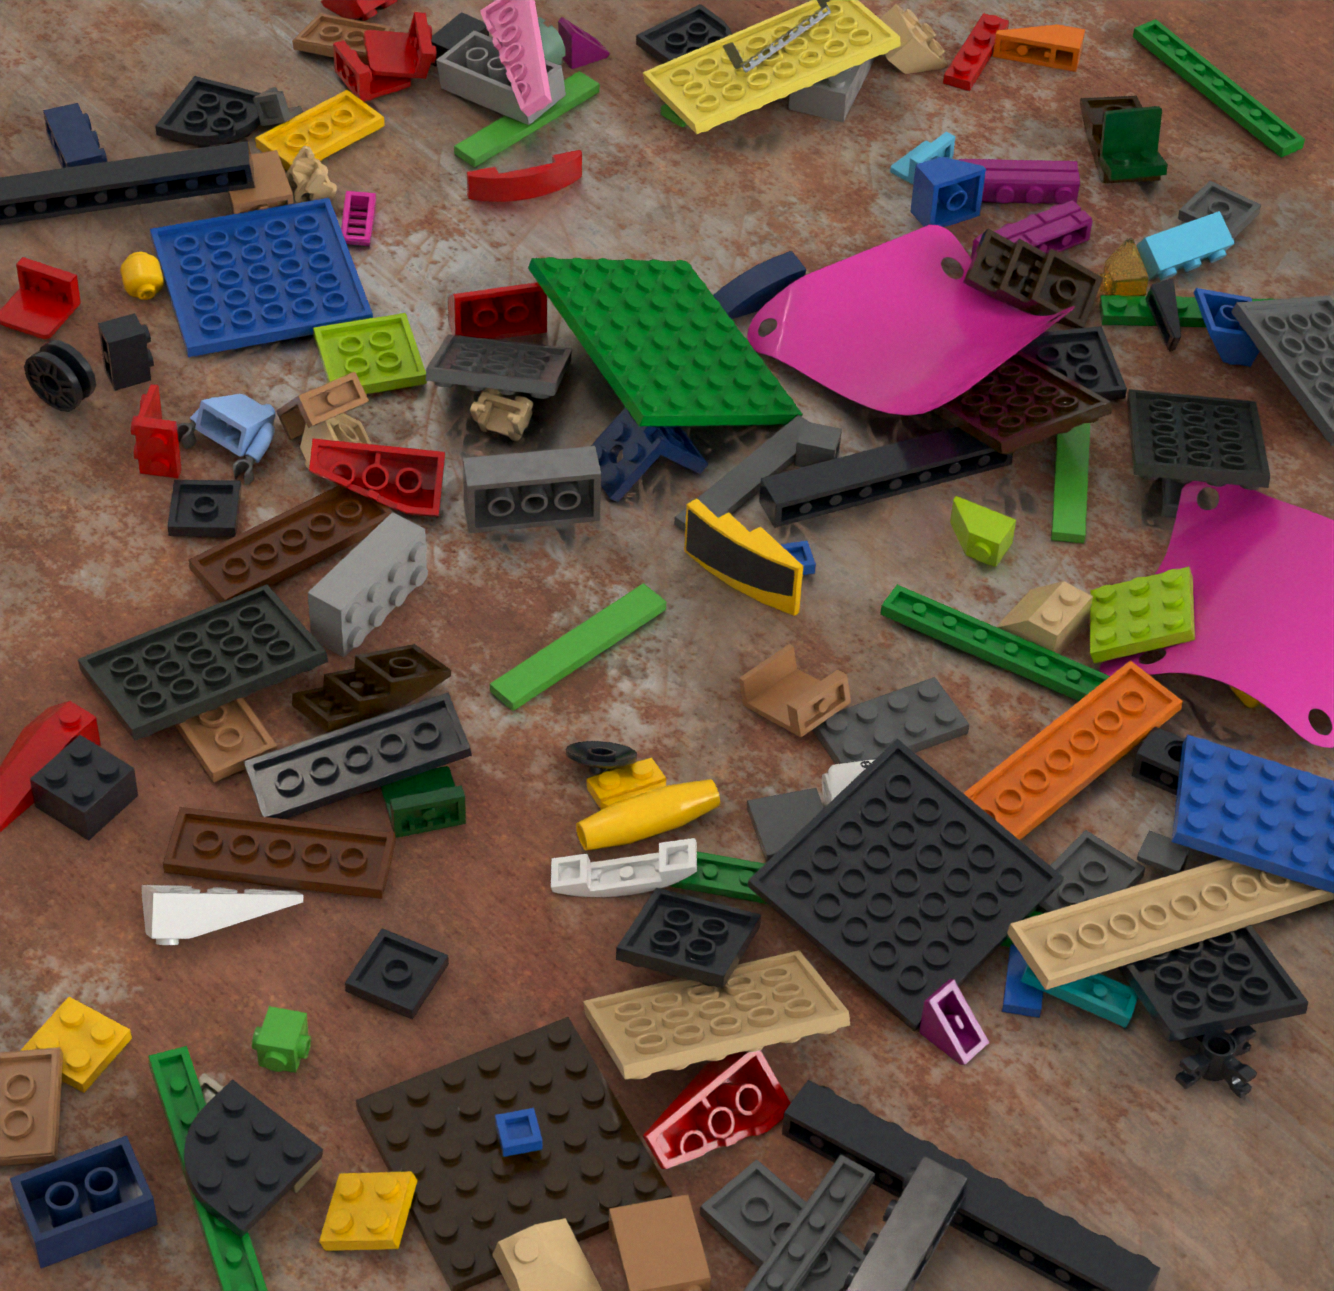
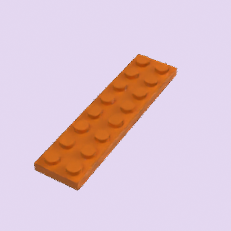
[963,660,1183,840]

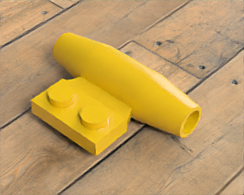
[576,757,720,851]

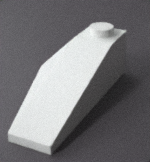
[142,885,303,945]

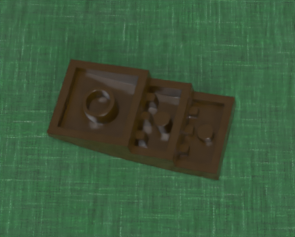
[1080,95,1161,183]
[963,228,1103,329]
[292,644,451,733]

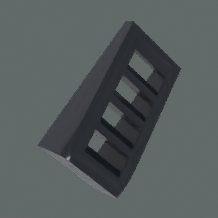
[1145,279,1181,352]

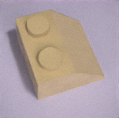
[996,581,1093,654]

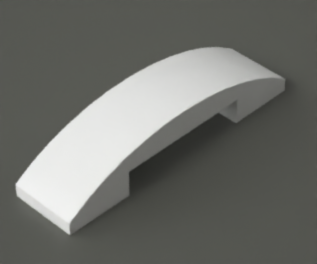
[551,838,697,897]

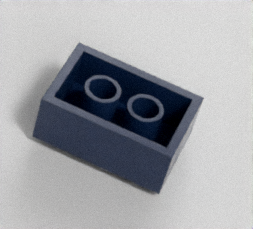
[10,1135,158,1269]

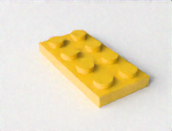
[255,90,385,171]

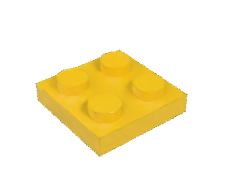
[20,997,132,1093]
[319,1171,417,1251]

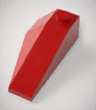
[309,438,445,517]
[0,701,101,832]
[642,1050,791,1169]

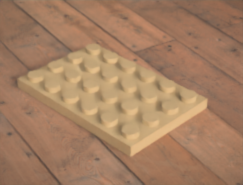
[583,950,850,1080]

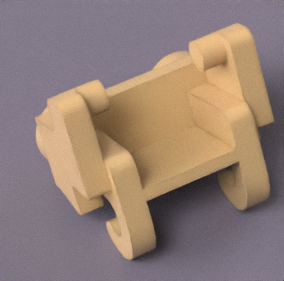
[286,146,337,203]
[470,388,533,442]

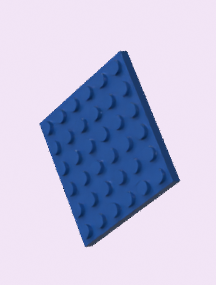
[150,198,373,357]

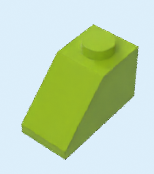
[950,496,1016,567]

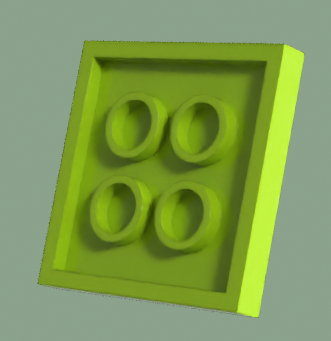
[313,313,427,394]
[1090,567,1195,663]

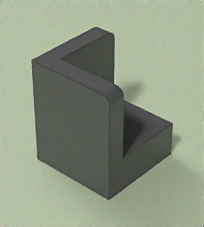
[253,87,303,126]
[795,421,842,467]
[1137,830,1190,878]

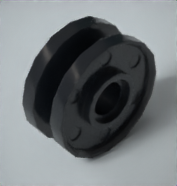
[24,340,96,412]

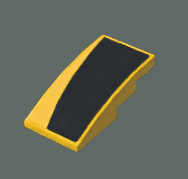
[684,499,803,616]

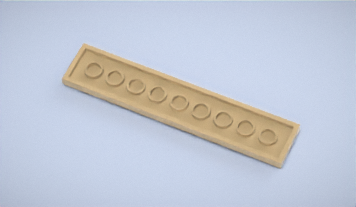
[1007,859,1334,990]

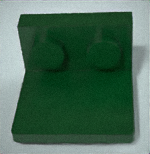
[1099,106,1168,181]
[380,766,466,838]

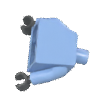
[177,394,276,485]

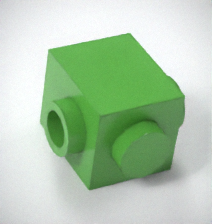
[252,1006,311,1073]

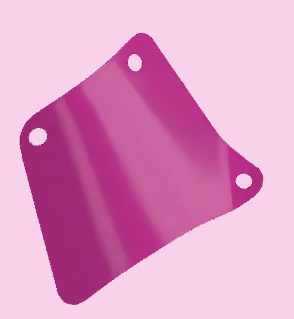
[747,225,1075,415]
[1099,481,1334,748]

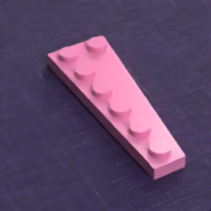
[480,0,552,117]

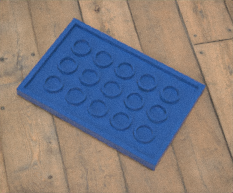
[1172,734,1334,893]

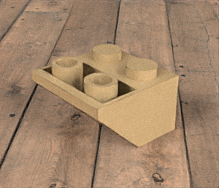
[880,4,948,74]

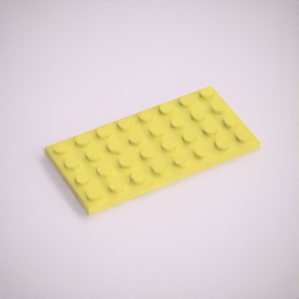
[643,0,901,134]

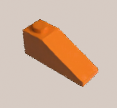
[993,24,1085,72]

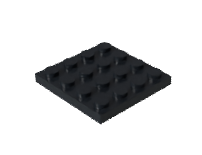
[1118,925,1308,1042]

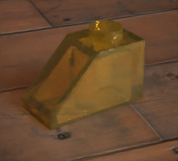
[1099,238,1149,296]

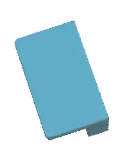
[890,132,956,185]

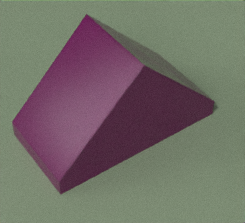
[558,17,610,69]
[919,979,990,1065]

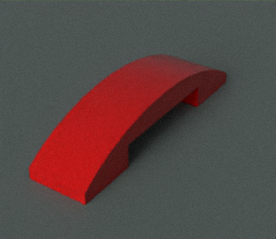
[467,150,582,202]

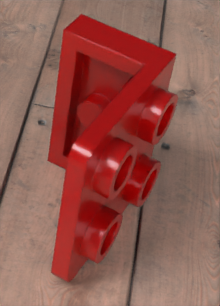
[363,12,436,79]
[0,257,81,340]
[131,384,182,479]

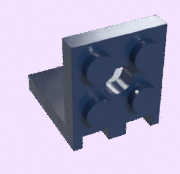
[591,407,708,502]

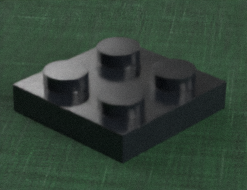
[167,479,241,537]
[345,928,449,1020]

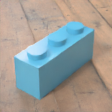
[1132,211,1235,281]

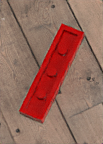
[943,13,1009,91]

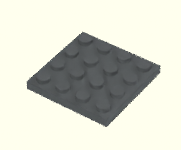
[426,334,572,399]

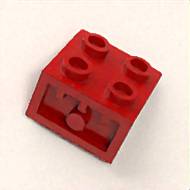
[333,40,411,102]

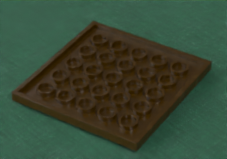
[356,1017,672,1291]

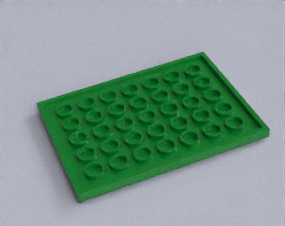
[528,257,803,427]

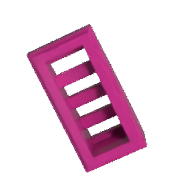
[341,191,376,246]

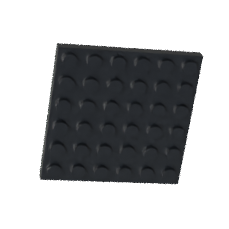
[748,739,1064,1032]

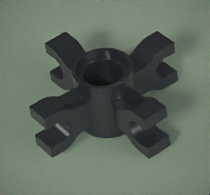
[1175,1025,1257,1098]

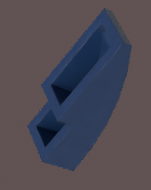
[713,251,806,319]

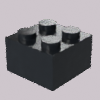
[30,735,138,841]

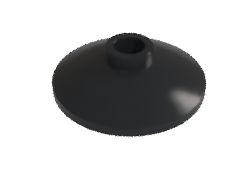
[566,741,637,775]

